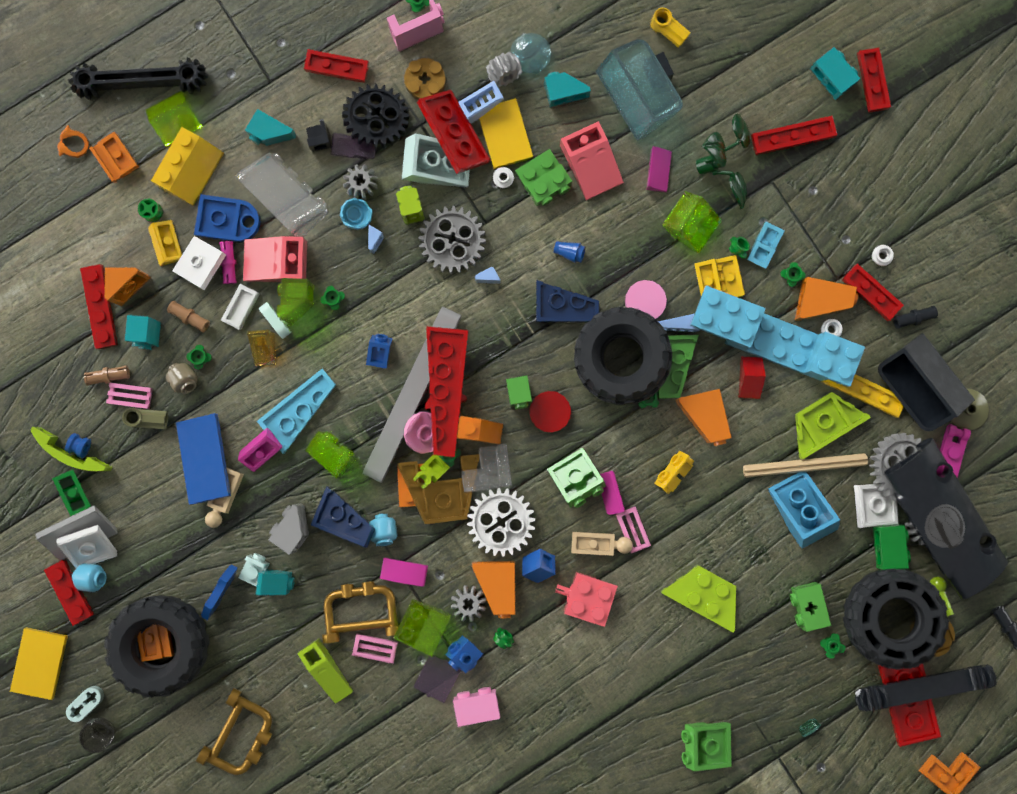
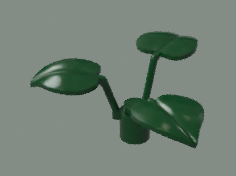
[696,113,751,210]

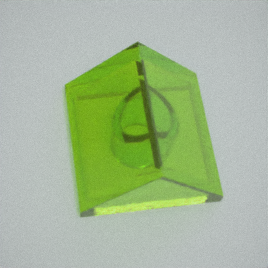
[146,91,202,146]

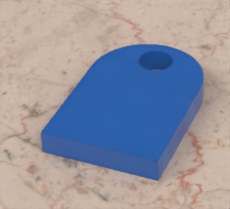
[194,194,260,242]

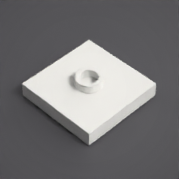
[173,236,226,290]
[854,484,899,528]
[57,525,117,568]

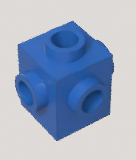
[445,636,483,673]

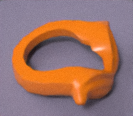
[57,125,89,158]

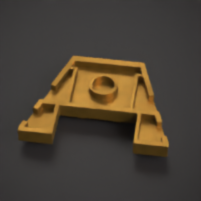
[397,454,480,524]

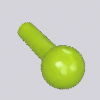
[930,577,954,616]

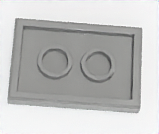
[36,505,118,561]

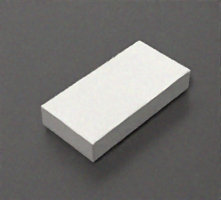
[221,284,260,330]

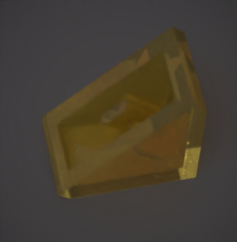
[247,330,276,366]

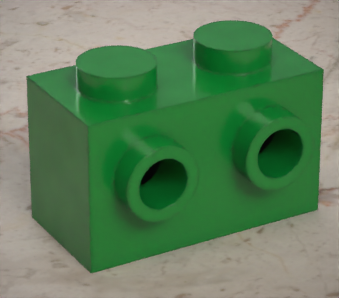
[873,525,911,570]

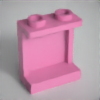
[387,0,445,52]

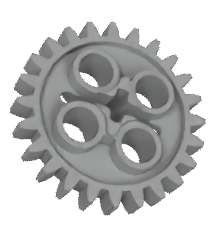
[418,206,486,274]
[869,433,921,500]

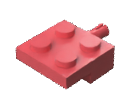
[555,572,617,627]

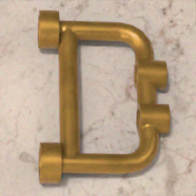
[322,581,403,643]
[196,688,272,775]

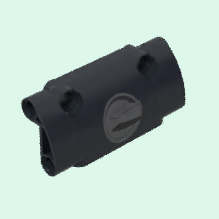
[884,438,1009,599]

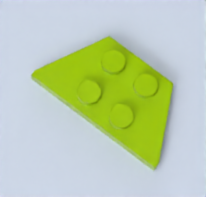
[795,392,871,460]
[661,565,736,633]

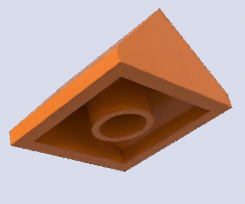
[105,267,151,306]

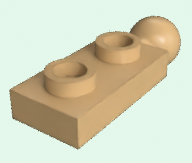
[205,468,244,528]
[571,532,633,556]

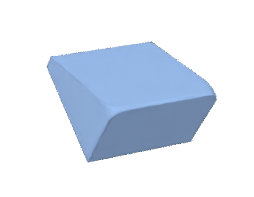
[368,225,384,253]
[475,267,500,284]

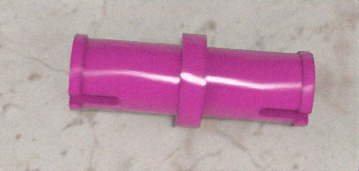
[219,241,237,284]

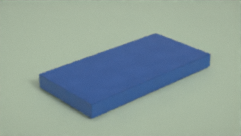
[176,413,231,505]

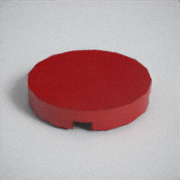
[529,391,571,433]

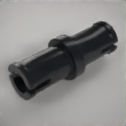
[893,306,938,329]
[991,605,1017,649]

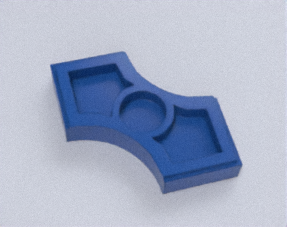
[201,564,238,621]

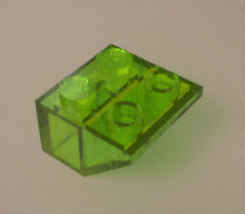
[662,191,722,253]
[277,278,314,326]
[305,431,356,478]
[394,599,452,657]

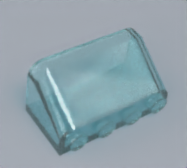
[596,39,683,141]

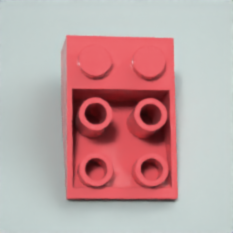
[560,121,624,201]
[243,236,307,283]

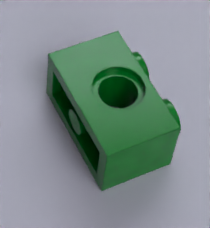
[52,470,91,517]

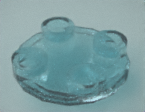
[510,33,551,74]

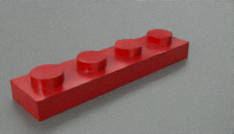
[751,115,837,155]
[80,264,118,350]

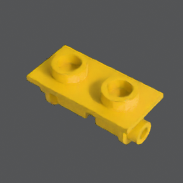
[654,451,694,494]

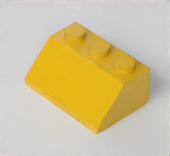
[151,127,224,206]

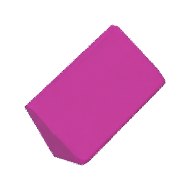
[646,146,672,192]
[238,428,282,472]
[600,471,625,515]

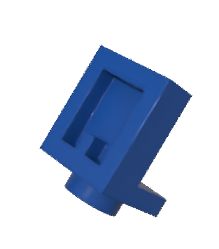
[366,334,393,369]

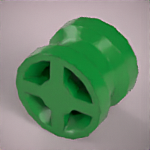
[138,198,163,222]

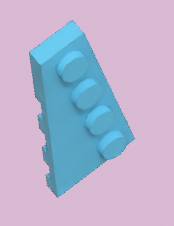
[257,369,336,454]

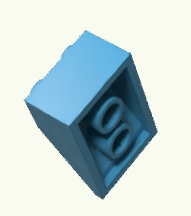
[768,472,840,549]

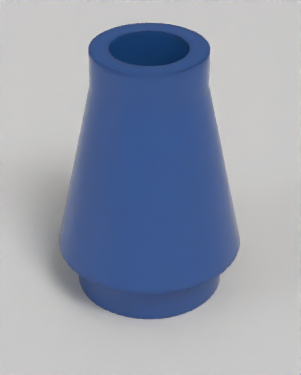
[553,241,586,263]

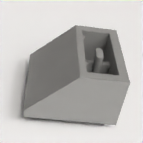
[268,503,309,555]

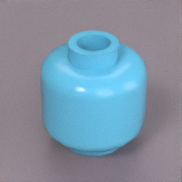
[369,514,397,546]
[72,563,107,592]

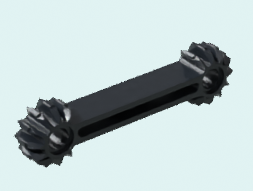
[68,57,208,100]
[855,665,997,711]

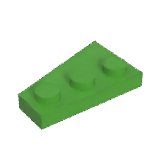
[658,335,699,399]

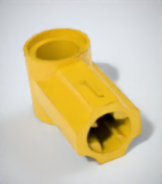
[650,8,691,48]

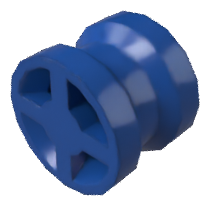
[65,433,91,458]

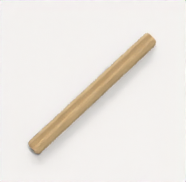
[743,454,868,478]

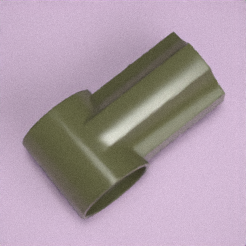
[122,408,169,430]

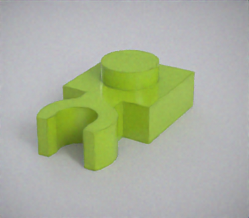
[413,455,450,489]

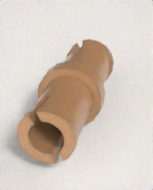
[167,301,210,332]
[84,365,130,386]

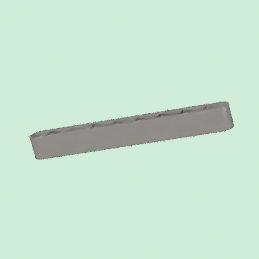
[363,307,462,483]

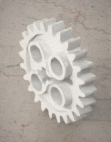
[467,488,535,556]

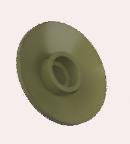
[950,389,989,430]

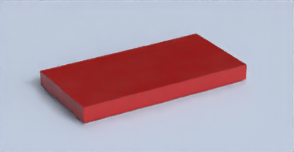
[416,90,491,174]
[878,663,941,747]

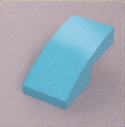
[747,221,785,268]

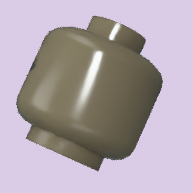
[166,363,198,394]

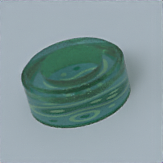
[798,718,820,737]

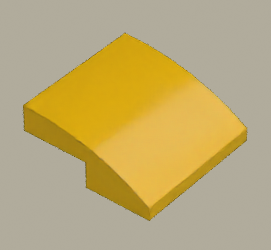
[694,255,745,297]

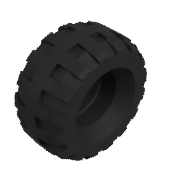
[574,307,672,405]
[843,569,949,670]
[104,595,210,698]

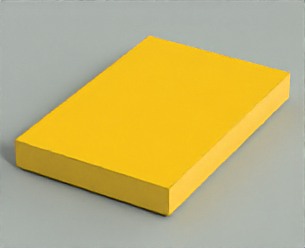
[479,98,533,169]
[10,628,68,700]

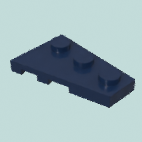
[536,280,599,322]
[311,486,375,548]

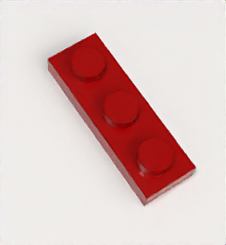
[857,47,891,113]
[304,49,369,83]
[842,263,904,321]
[44,559,94,626]

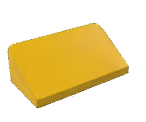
[148,220,182,266]

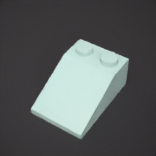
[402,133,470,187]

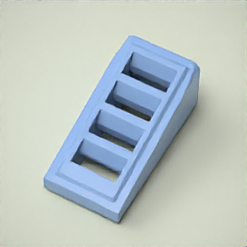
[458,81,504,124]
[658,314,700,332]

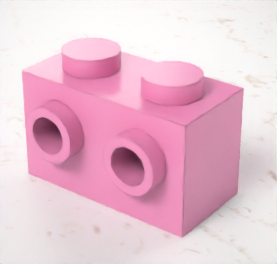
[453,687,500,727]

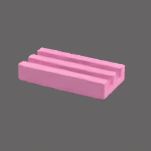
[106,383,153,409]
[615,506,651,553]
[352,633,398,663]

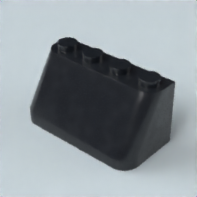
[878,333,975,432]

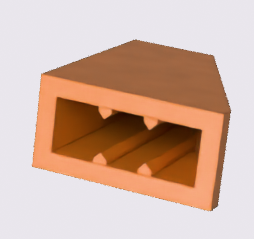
[795,277,858,321]
[676,389,731,446]
[457,416,503,444]
[472,561,515,618]

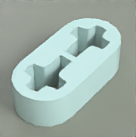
[259,302,291,339]
[66,686,104,722]

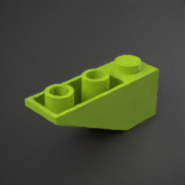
[297,638,354,704]

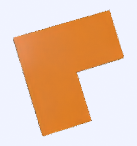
[918,752,981,794]

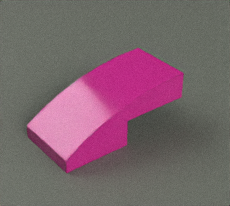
[380,558,428,587]

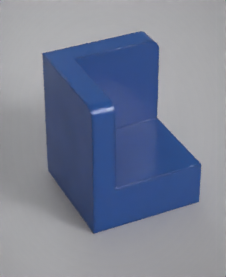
[522,549,555,583]

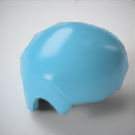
[340,198,373,230]

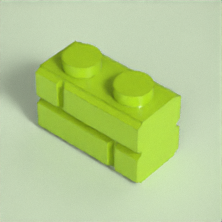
[396,186,425,225]

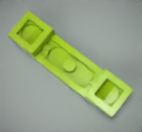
[30,426,113,471]

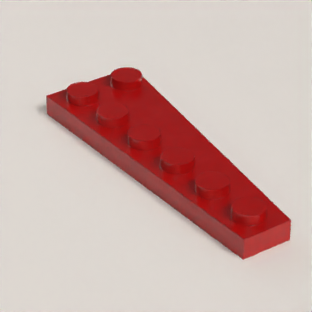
[426,326,468,457]

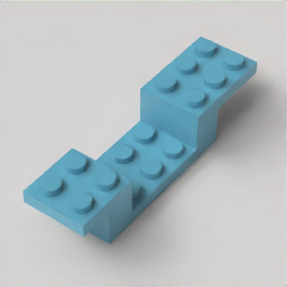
[690,285,865,387]

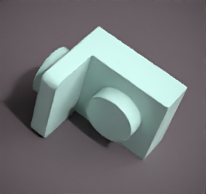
[239,553,270,587]

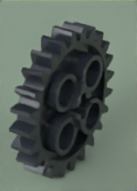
[342,83,410,149]

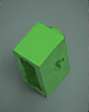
[506,376,532,410]
[790,582,831,632]

